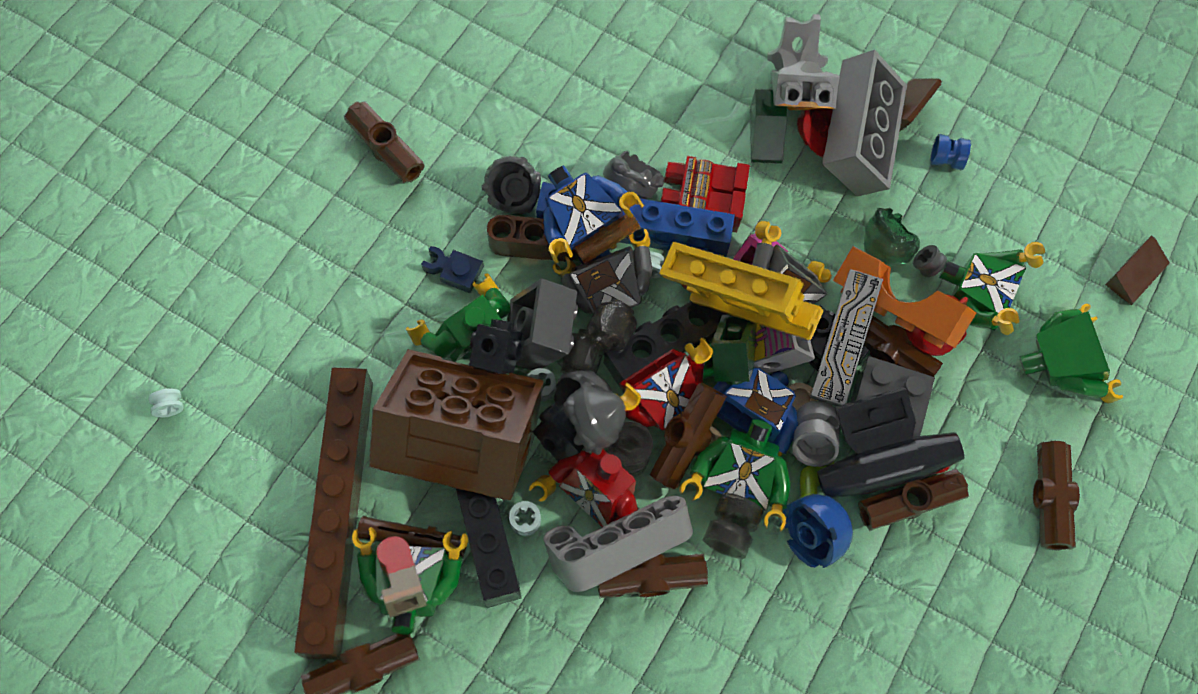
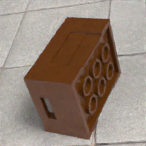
[369,349,544,501]

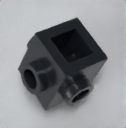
[469,319,524,374]
[532,404,584,461]

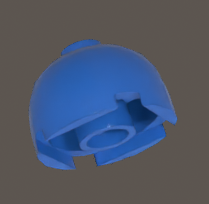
[781,494,853,568]

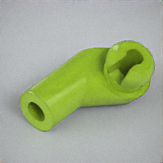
[800,461,835,498]

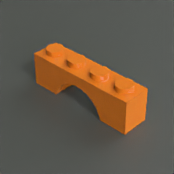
[833,246,976,348]

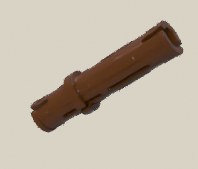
[358,515,467,559]

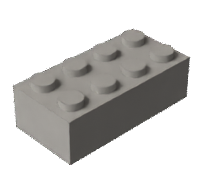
[823,50,907,197]

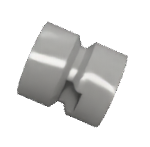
[792,401,840,467]

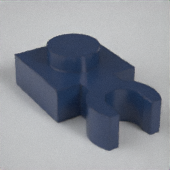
[421,246,484,294]

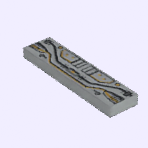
[810,269,883,406]

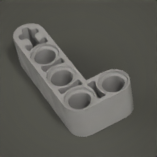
[543,496,693,592]

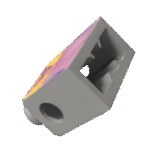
[754,324,815,373]

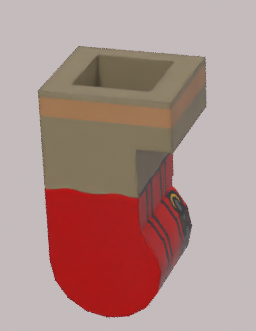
[377,536,427,618]

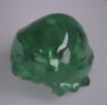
[864,207,920,266]

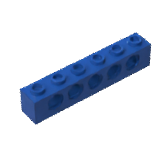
[536,182,735,257]

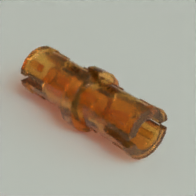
[574,214,641,265]

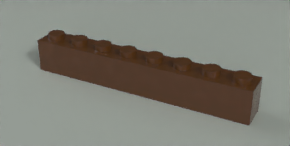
[294,367,373,660]

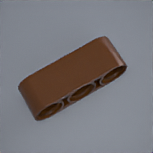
[487,215,581,262]

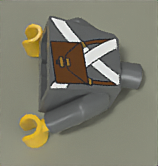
[752,221,832,304]
[552,229,653,331]

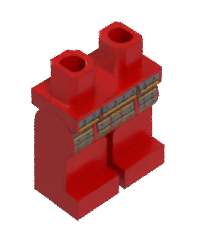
[660,156,750,233]

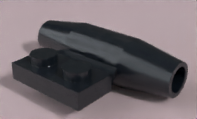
[817,387,965,498]

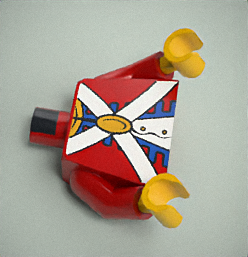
[615,338,713,431]
[529,449,638,527]

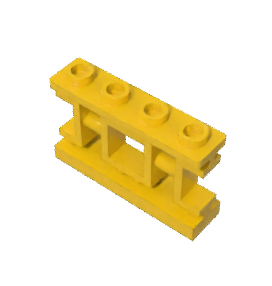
[659,242,823,340]

